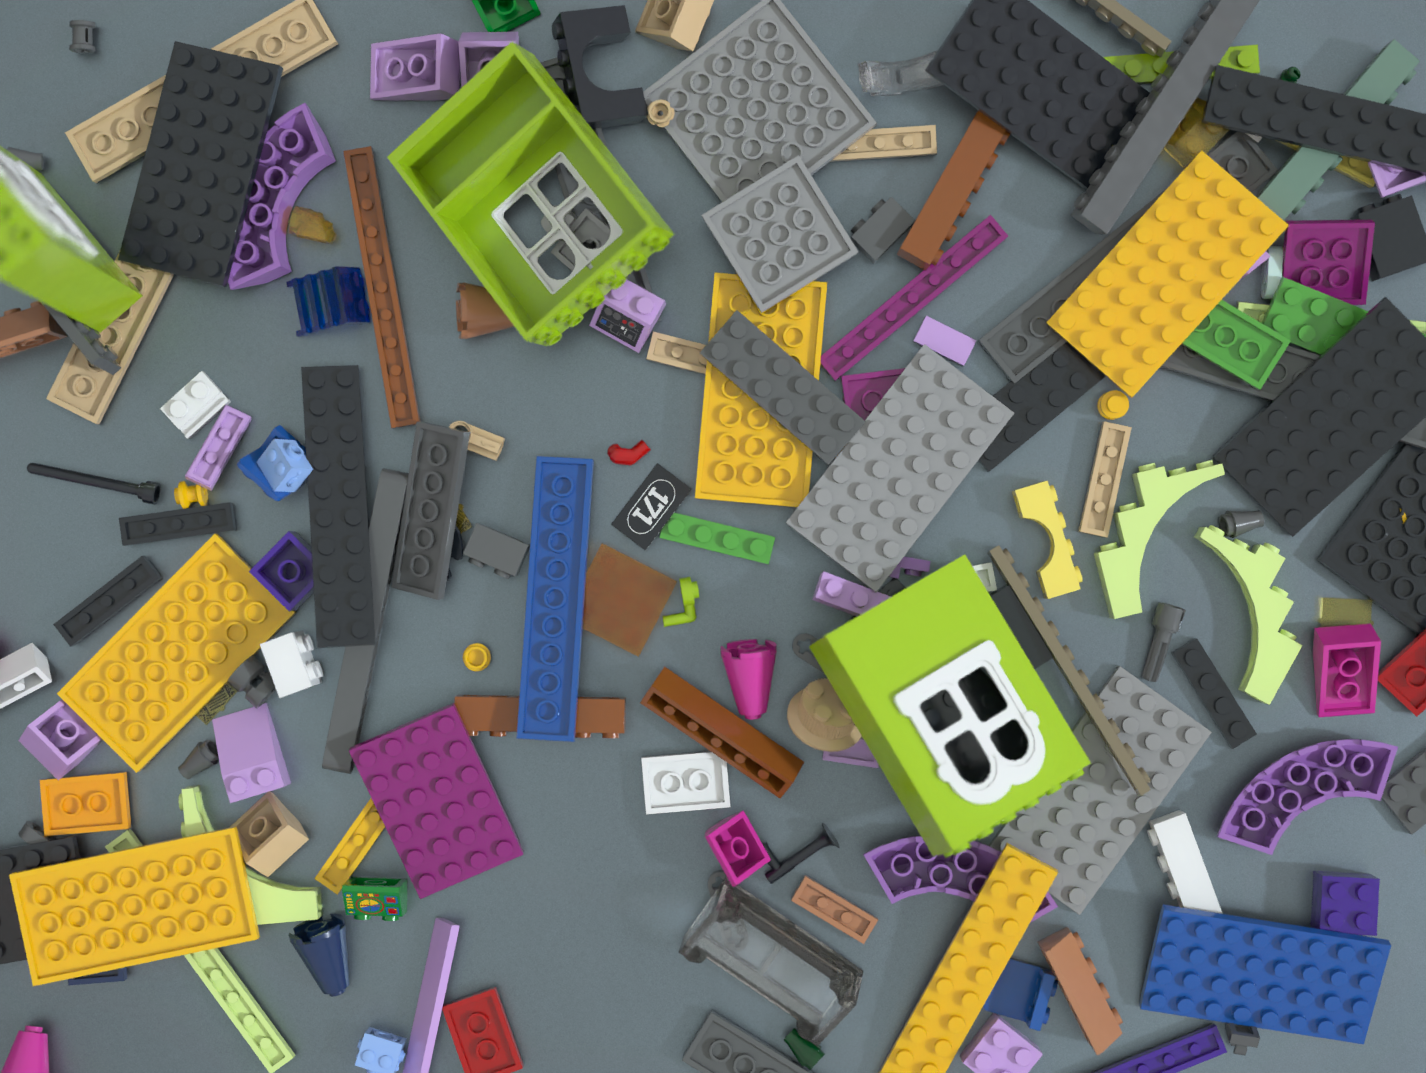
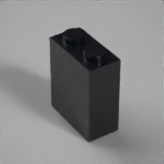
[1350,194,1426,282]

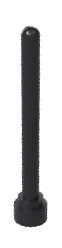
[27,463,161,505]

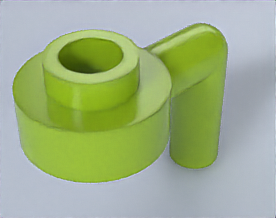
[662,576,699,627]

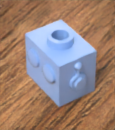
[257,439,313,492]
[355,1027,407,1073]

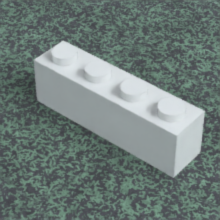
[0,643,52,709]
[1147,810,1223,914]

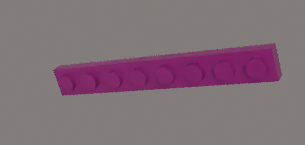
[820,215,1008,381]

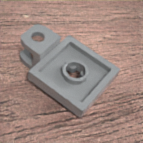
[541,205,610,271]

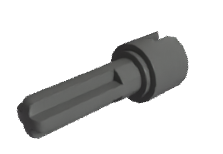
[1142,602,1186,682]

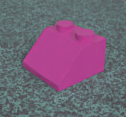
[705,810,771,887]

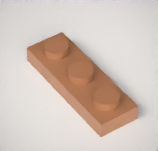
[791,875,878,944]

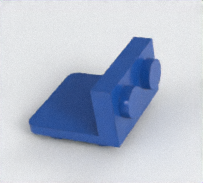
[237,425,307,501]
[983,958,1058,1031]

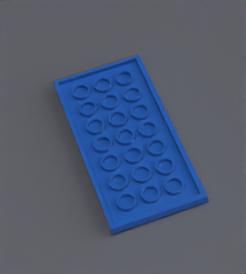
[1139,904,1391,1044]

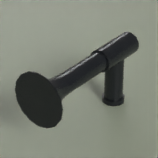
[763,823,840,884]

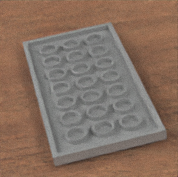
[786,344,1014,592]
[988,666,1212,915]

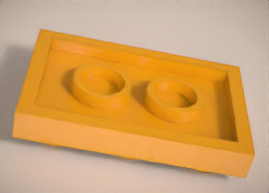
[40,772,131,836]

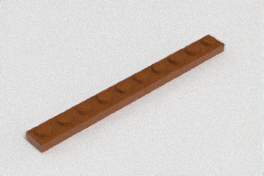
[343,146,420,429]

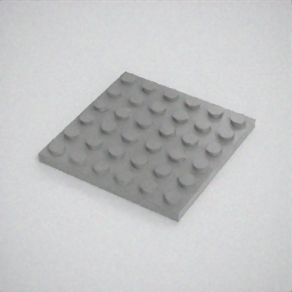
[643,0,877,202]

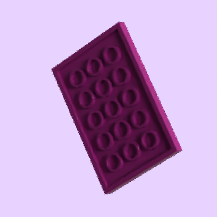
[349,703,524,899]

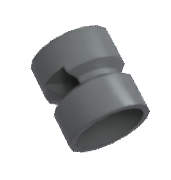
[227,655,276,708]

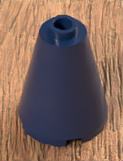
[288,913,350,997]

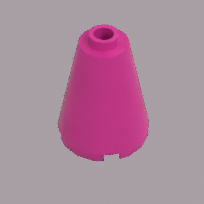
[720,639,777,720]
[1,1025,49,1073]

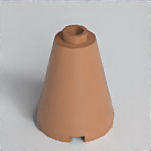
[456,282,515,339]

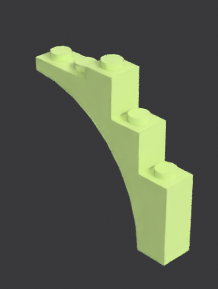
[1094,460,1225,619]
[1194,525,1303,705]
[178,785,323,925]

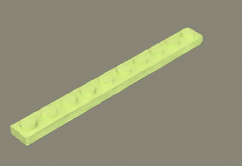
[105,829,295,1073]

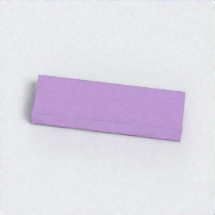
[185,405,252,491]

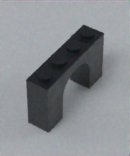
[552,5,648,129]

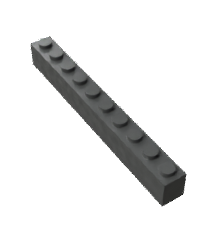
[1071,0,1260,235]

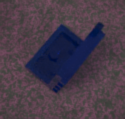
[286,266,370,337]

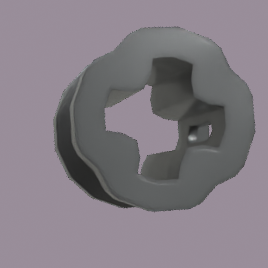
[69,20,96,53]

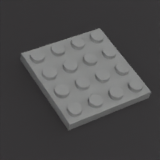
[701,155,859,313]

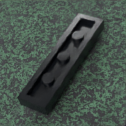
[119,502,236,546]
[53,556,162,647]
[1171,638,1257,749]

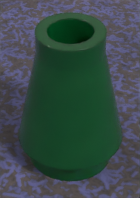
[783,1028,825,1070]

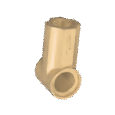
[449,421,505,461]

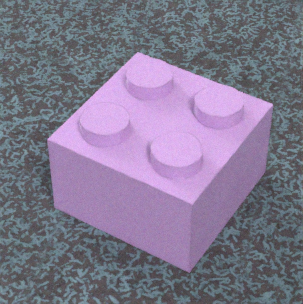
[959,1013,1043,1073]

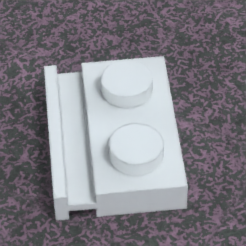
[160,371,231,439]

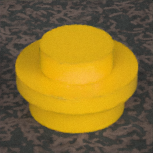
[463,643,491,671]

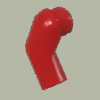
[607,440,651,466]

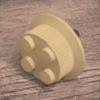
[787,678,862,752]

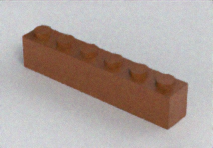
[897,110,1010,271]
[640,666,804,799]
[455,695,626,738]

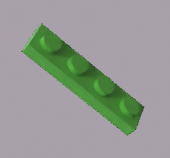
[659,513,775,564]

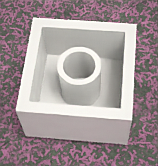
[260,630,324,698]

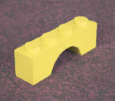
[1011,481,1083,599]

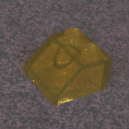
[1163,97,1230,169]

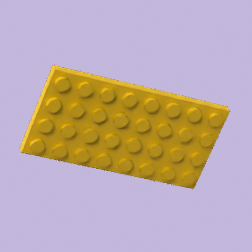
[1046,150,1289,398]
[695,272,827,507]
[57,533,297,773]
[9,826,260,986]

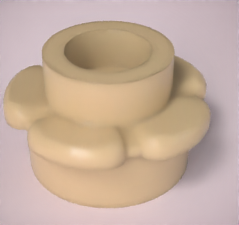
[647,99,675,128]

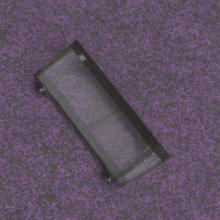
[679,877,864,1046]

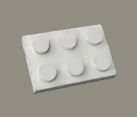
[641,751,730,814]

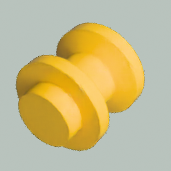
[1097,390,1129,420]
[174,481,208,509]

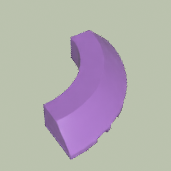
[228,103,336,290]
[1217,739,1398,855]
[863,836,1058,923]

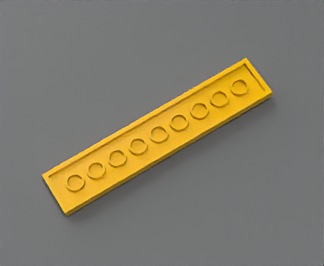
[878,843,1058,1073]

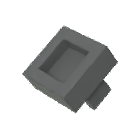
[1225,1023,1260,1056]

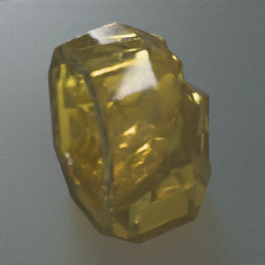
[289,206,337,244]

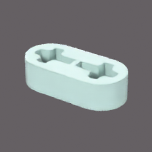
[1261,246,1283,299]

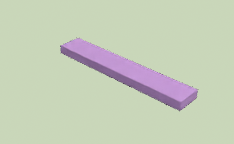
[403,918,459,1073]

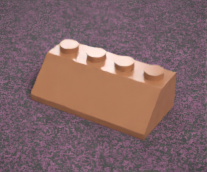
[0,301,68,358]
[1037,927,1123,1055]

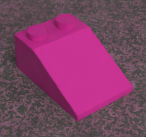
[1313,624,1381,717]

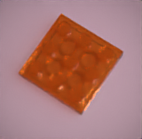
[583,543,677,657]

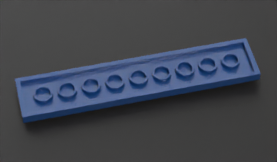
[517,456,594,742]

